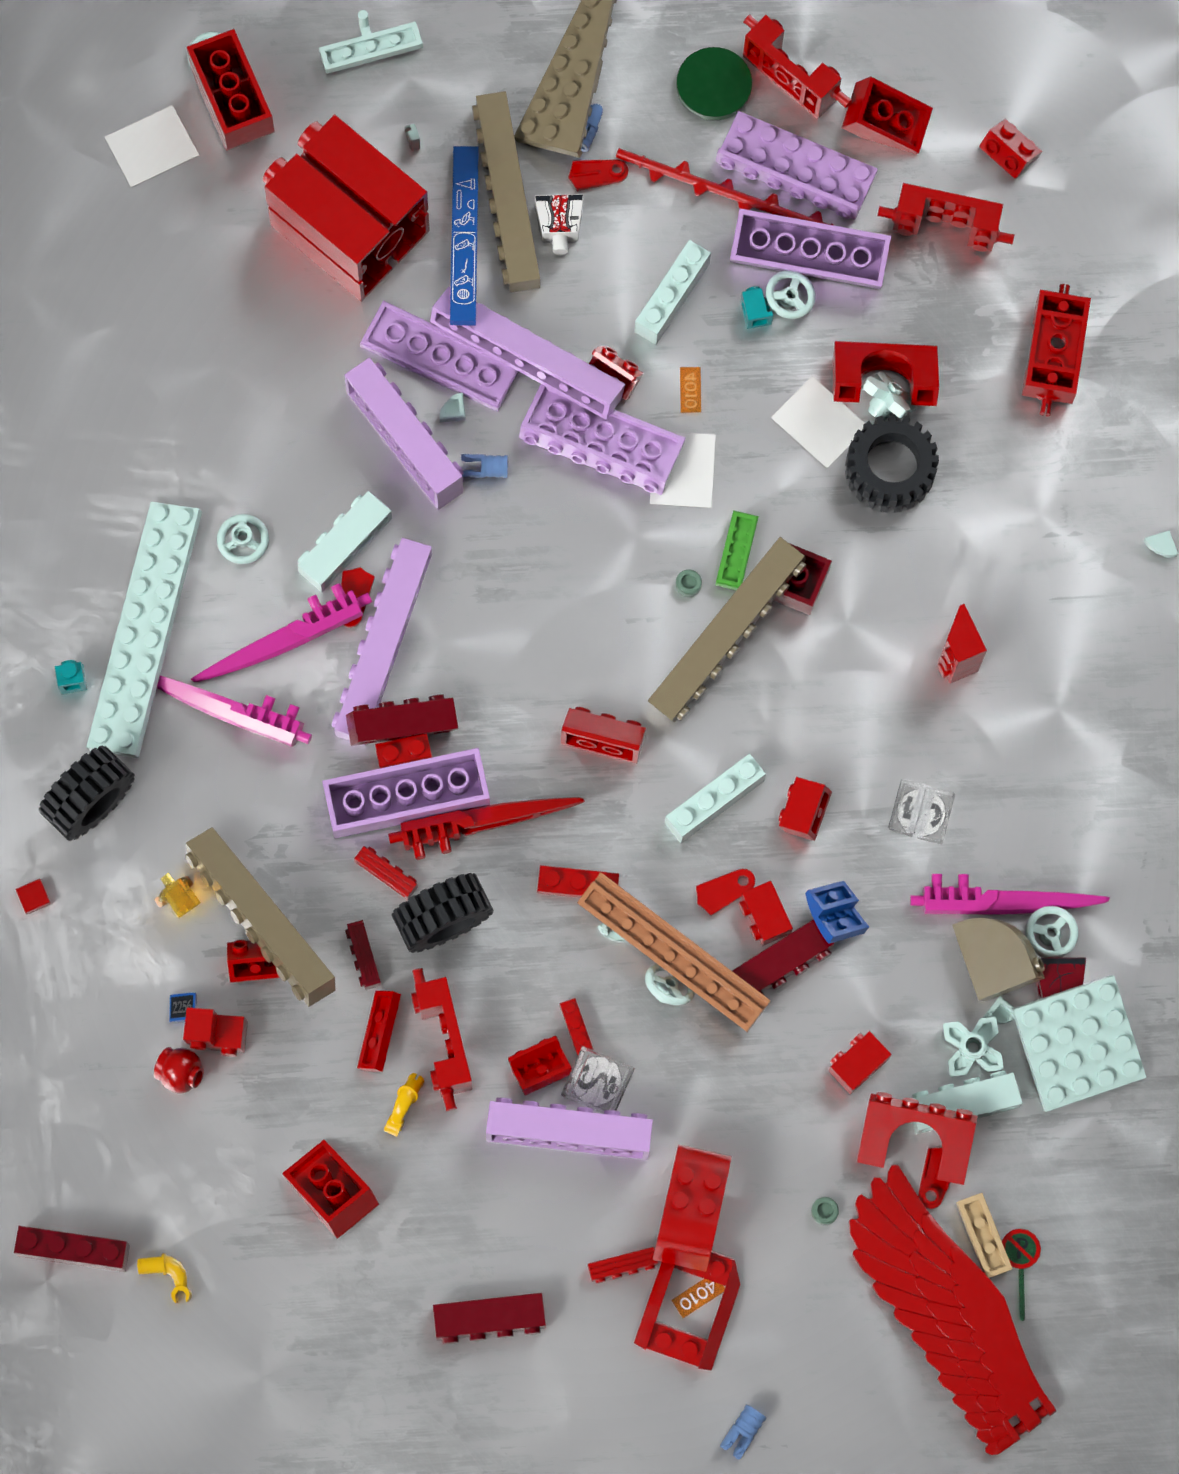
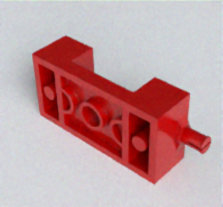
[743,14,852,119]
[877,183,1015,252]
[1022,284,1091,417]
[411,968,472,1111]

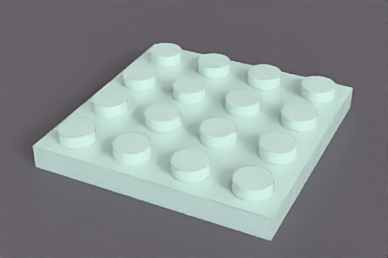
[1011,975,1147,1112]

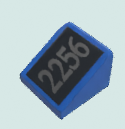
[169,993,197,1022]

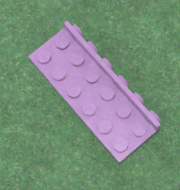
[716,111,878,220]
[519,384,685,495]

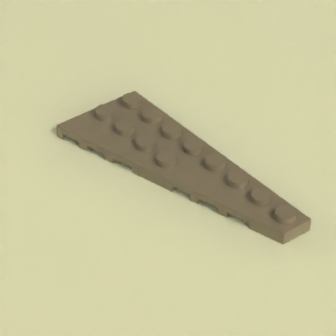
[514,0,617,158]

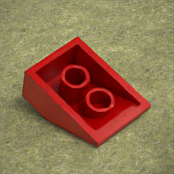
[842,76,933,154]
[282,1140,379,1239]

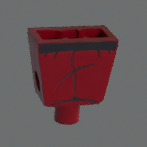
[1035,957,1086,999]

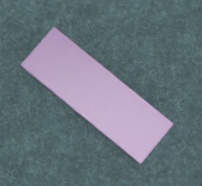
[360,301,519,412]

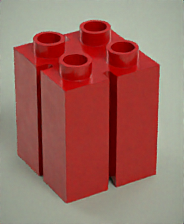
[262,114,430,302]

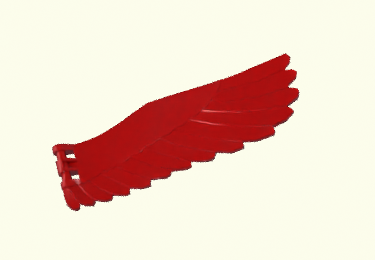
[849,1165,1056,1455]

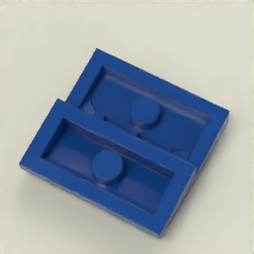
[805,881,869,944]

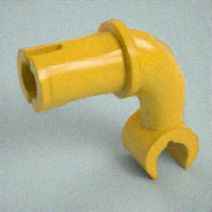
[384,1073,425,1137]
[137,1253,192,1303]

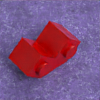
[183,1007,248,1057]

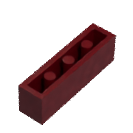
[346,694,459,746]
[732,919,835,996]
[14,1226,130,1272]
[433,1293,546,1344]

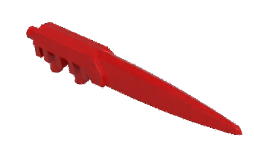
[388,797,585,860]

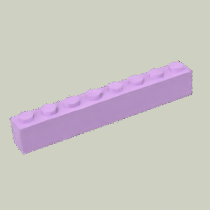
[430,287,625,419]
[332,538,432,746]

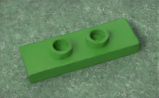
[715,510,759,590]

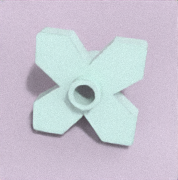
[861,371,919,421]
[943,1017,1004,1077]

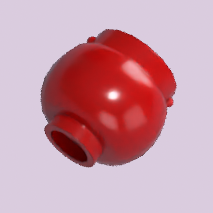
[154,1047,204,1094]

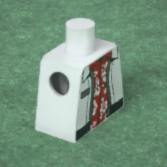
[535,194,583,255]

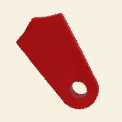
[568,160,629,192]
[341,567,375,628]
[696,869,755,916]
[918,1147,950,1209]

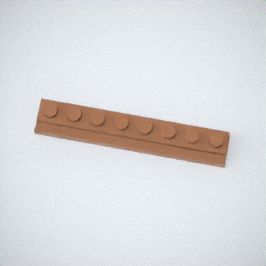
[577,872,771,1033]

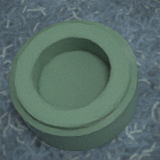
[676,569,702,597]
[811,1197,839,1225]

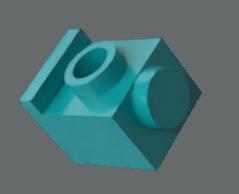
[741,286,773,329]
[55,660,87,695]

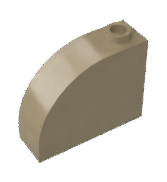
[952,918,1045,1001]

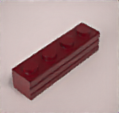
[345,920,381,990]

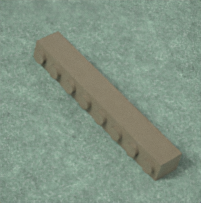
[472,91,540,293]
[648,537,806,723]
[185,827,336,1007]

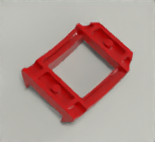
[634,1251,741,1370]

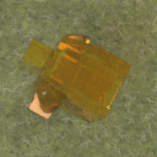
[154,873,201,918]

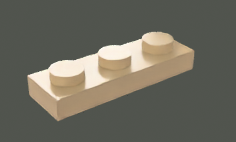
[956,1193,1012,1279]

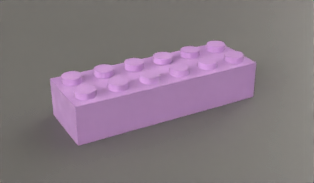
[730,208,891,289]
[344,357,464,510]
[322,748,490,839]
[486,1098,653,1160]

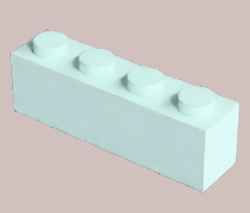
[634,240,711,345]
[298,491,392,592]
[665,753,766,843]
[912,1070,1023,1134]

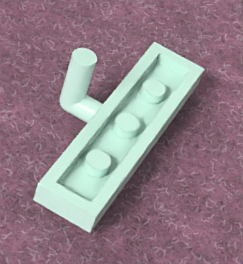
[319,10,423,74]

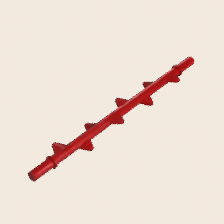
[616,148,834,225]

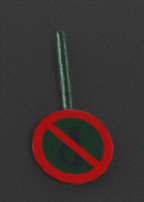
[1002,1229,1041,1321]

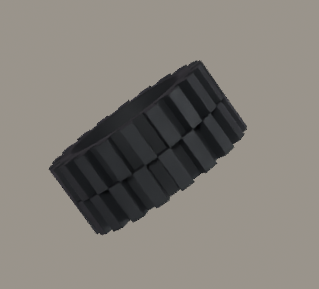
[845,415,939,513]
[39,745,135,841]
[391,873,494,953]

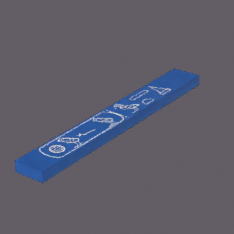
[450,146,479,326]

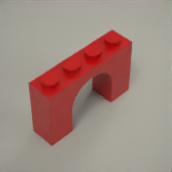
[833,341,939,406]
[857,1092,978,1185]

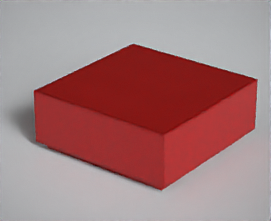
[15,879,51,915]

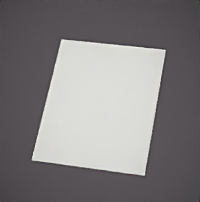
[105,105,199,187]
[771,376,865,468]
[650,432,716,508]

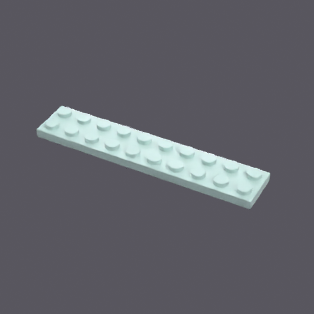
[86,502,202,758]

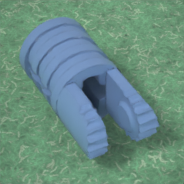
[581,103,603,152]
[461,454,508,478]
[720,1404,767,1460]

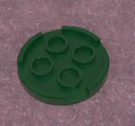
[676,47,752,121]

